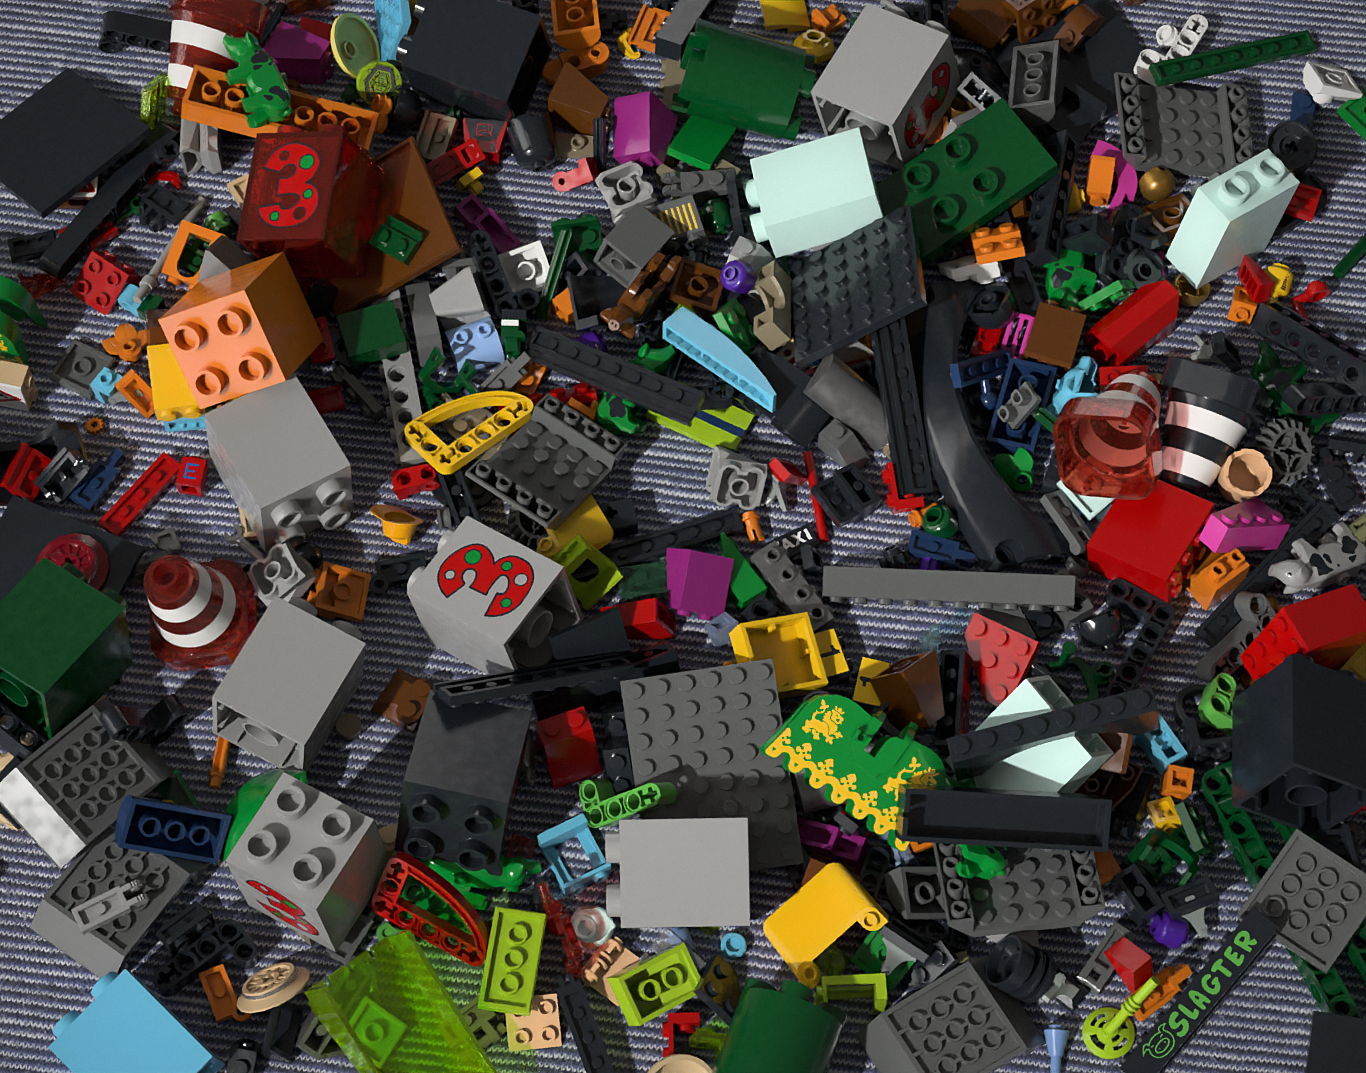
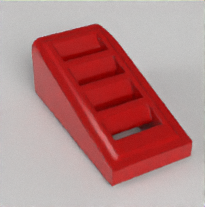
[1237,255,1275,303]

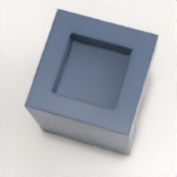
[705,612,738,649]

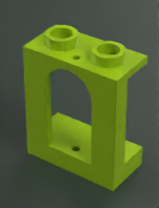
[551,534,623,611]
[814,973,888,1014]

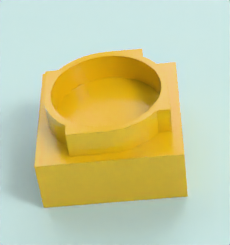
[729,612,828,699]

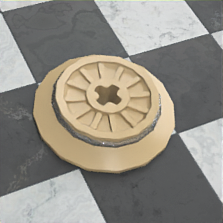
[236,962,311,1013]

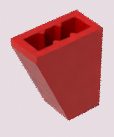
[600,597,676,640]

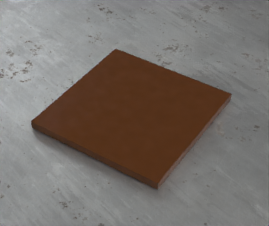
[294,136,463,316]

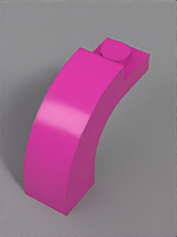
[1087,139,1138,221]

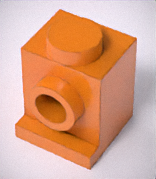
[1159,764,1194,800]

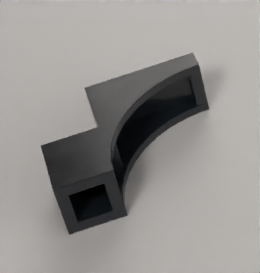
[602,700,635,796]

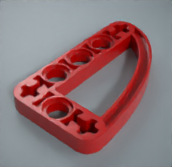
[371,852,490,966]

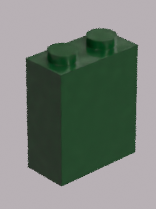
[336,300,410,368]

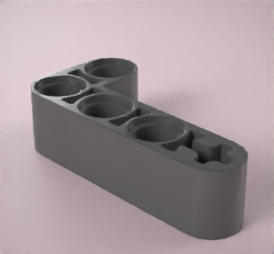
[405,281,445,370]
[1196,591,1276,681]

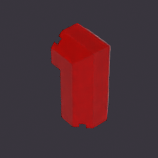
[1083,280,1179,367]

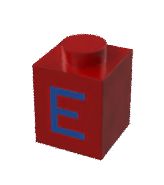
[176,456,209,497]

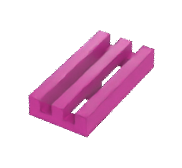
[1001,312,1035,360]

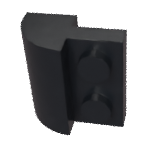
[810,462,882,528]

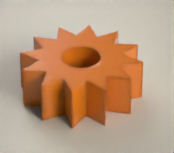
[85,417,105,435]

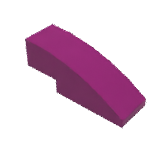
[452,192,521,255]
[797,817,871,869]

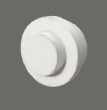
[1156,25,1178,48]

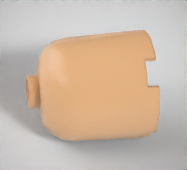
[1217,448,1272,504]

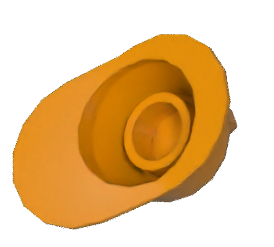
[370,504,423,545]

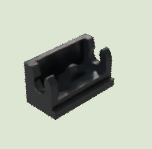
[33,447,94,504]

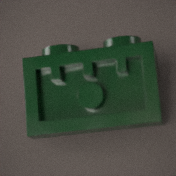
[551,215,602,256]

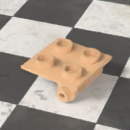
[577,936,642,1007]
[505,993,562,1052]

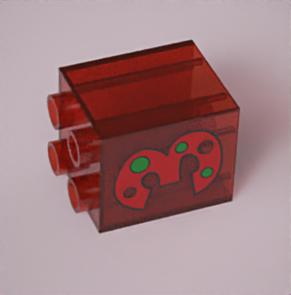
[236,124,384,278]

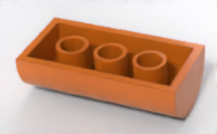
[550,0,601,50]

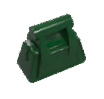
[1120,828,1177,886]

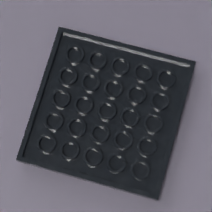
[787,203,927,368]

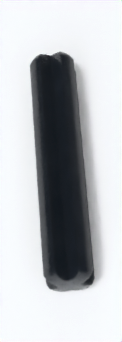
[593,117,606,187]

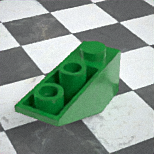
[719,532,767,613]

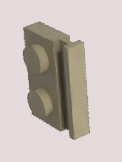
[416,110,459,161]

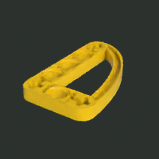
[404,391,534,475]

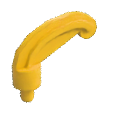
[617,27,641,60]

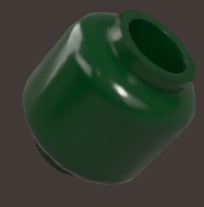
[701,199,733,236]
[922,505,959,539]

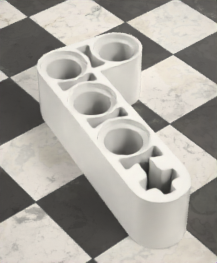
[1133,14,1208,88]

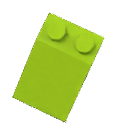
[607,942,701,1026]

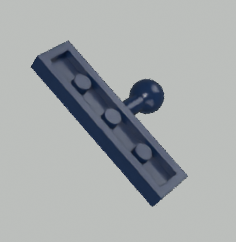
[949,347,1012,410]

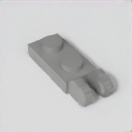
[71,879,149,935]

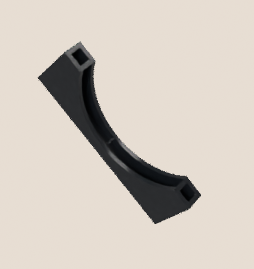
[946,686,1159,781]

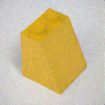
[147,344,206,422]

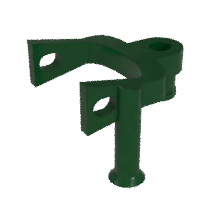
[418,346,481,410]
[1046,641,1113,705]
[1138,828,1200,891]

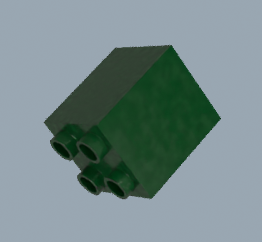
[0,557,133,741]

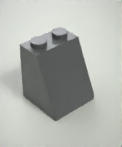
[593,202,675,288]
[197,235,254,283]

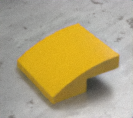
[759,0,810,33]

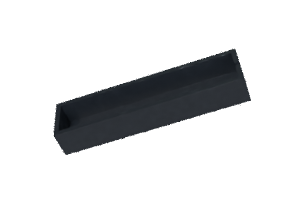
[895,783,1112,852]

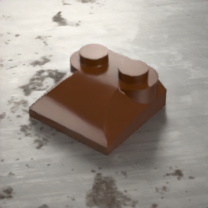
[1141,193,1191,246]
[669,257,723,318]
[371,669,433,734]

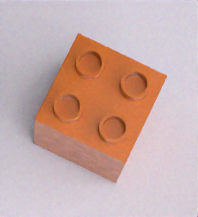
[158,252,324,409]

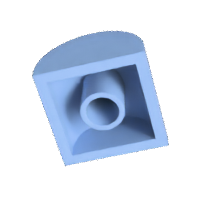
[443,317,505,373]

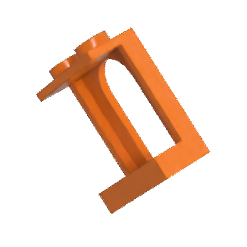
[161,219,226,290]

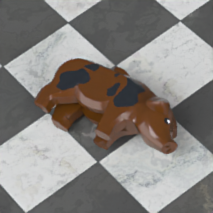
[600,252,682,339]

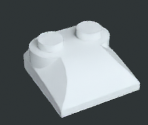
[1303,61,1363,105]
[497,240,550,297]

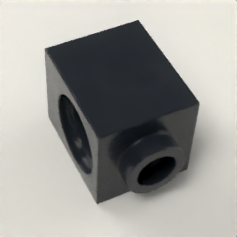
[740,594,779,623]

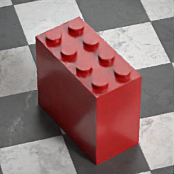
[1086,470,1215,604]
[1240,584,1366,681]

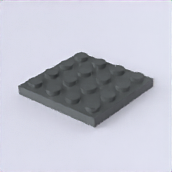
[1238,829,1366,974]

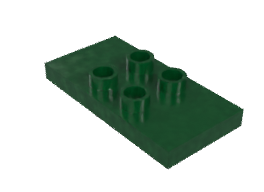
[876,98,1059,268]

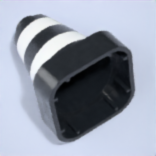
[1157,357,1273,498]

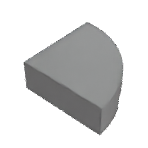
[150,527,182,553]

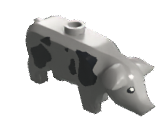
[1268,522,1366,594]

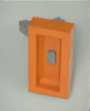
[107,369,155,419]

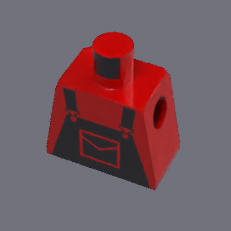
[463,118,508,174]

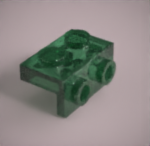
[618,561,667,602]

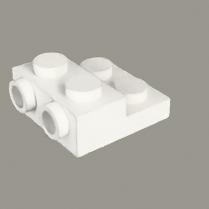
[938,254,1003,284]

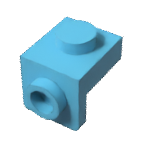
[90,367,122,404]

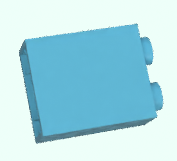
[48,969,225,1073]

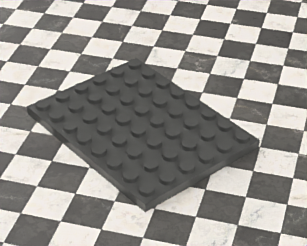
[620,658,804,871]

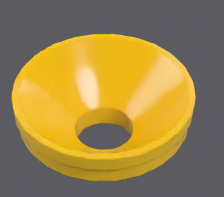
[793,29,834,63]

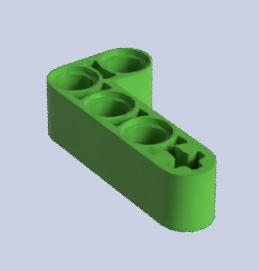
[1198,673,1236,736]
[579,779,677,828]

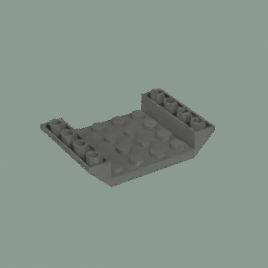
[1114,72,1254,177]
[465,393,628,531]
[0,698,174,870]
[30,822,210,979]
[933,843,1105,937]
[856,955,1046,1073]

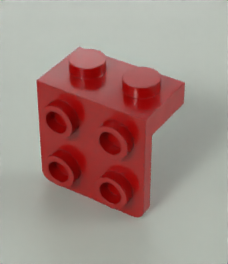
[71,250,142,315]

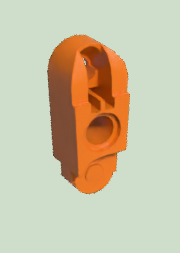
[542,41,609,85]

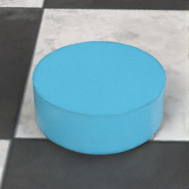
[720,932,747,960]

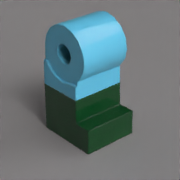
[117,284,166,321]

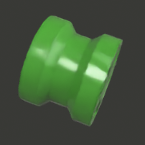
[205,211,234,237]

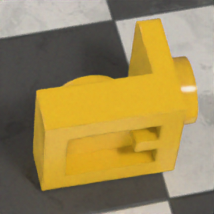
[1146,796,1181,835]

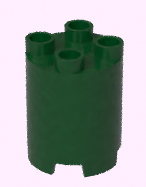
[671,18,816,141]
[712,978,848,1073]

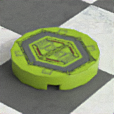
[356,60,402,105]

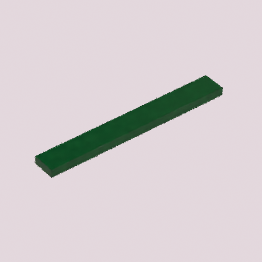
[1149,30,1317,87]

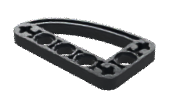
[666,316,735,410]

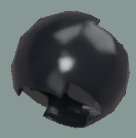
[295,541,324,569]

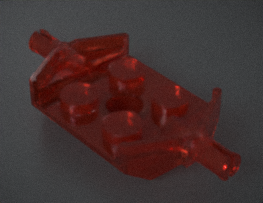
[537,881,586,990]

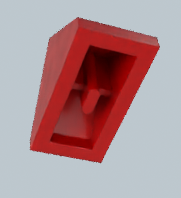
[1103,937,1153,993]

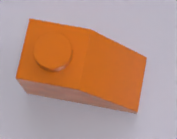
[1084,155,1115,206]

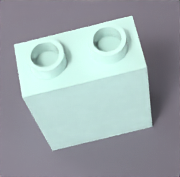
[743,127,884,258]
[1166,149,1300,289]
[946,675,1114,793]

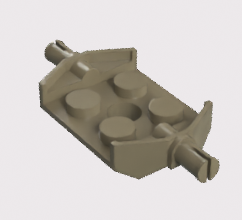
[440,392,514,461]

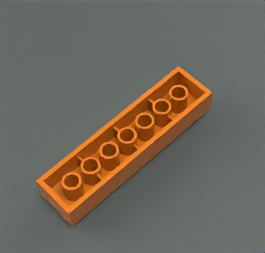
[181,65,379,166]

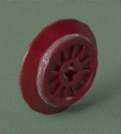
[36,533,109,591]

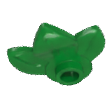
[994,447,1035,492]

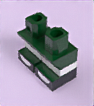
[501,309,528,360]

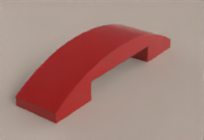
[426,137,486,186]

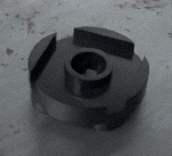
[1118,248,1165,293]

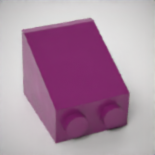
[263,20,335,85]
[613,91,678,168]
[666,548,734,621]

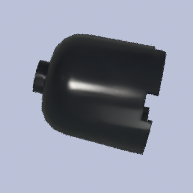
[506,112,558,172]

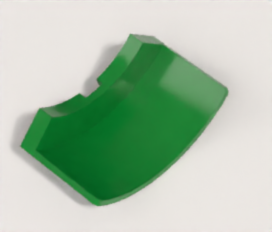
[219,769,308,861]

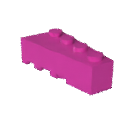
[1198,497,1290,553]

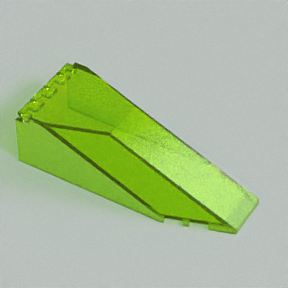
[304,930,497,1073]

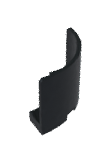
[566,274,668,333]
[723,348,830,448]
[0,421,91,506]

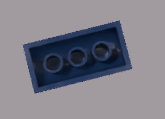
[986,357,1058,456]
[115,795,232,864]

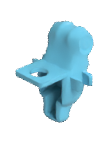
[1046,356,1108,430]

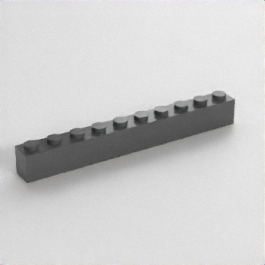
[822,566,1075,613]

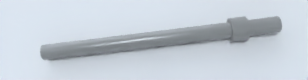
[133,197,207,304]

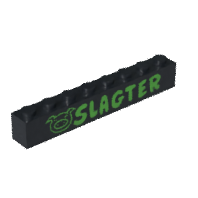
[1119,907,1279,1073]

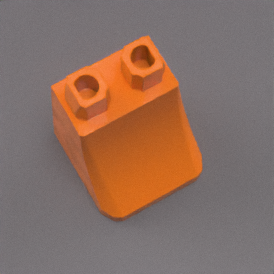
[1182,548,1250,611]

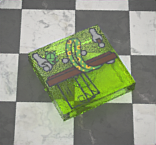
[140,73,168,130]

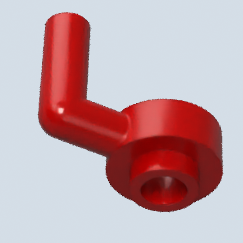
[1290,280,1331,319]

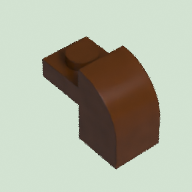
[1053,3,1106,54]

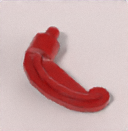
[148,171,182,191]

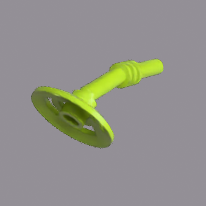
[1082,976,1160,1059]

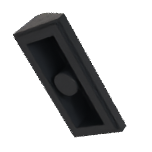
[306,280,339,320]

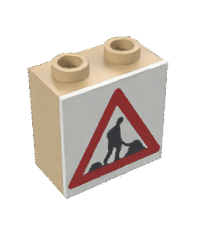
[0,360,38,412]

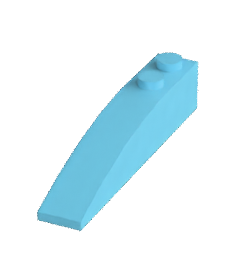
[663,306,777,413]

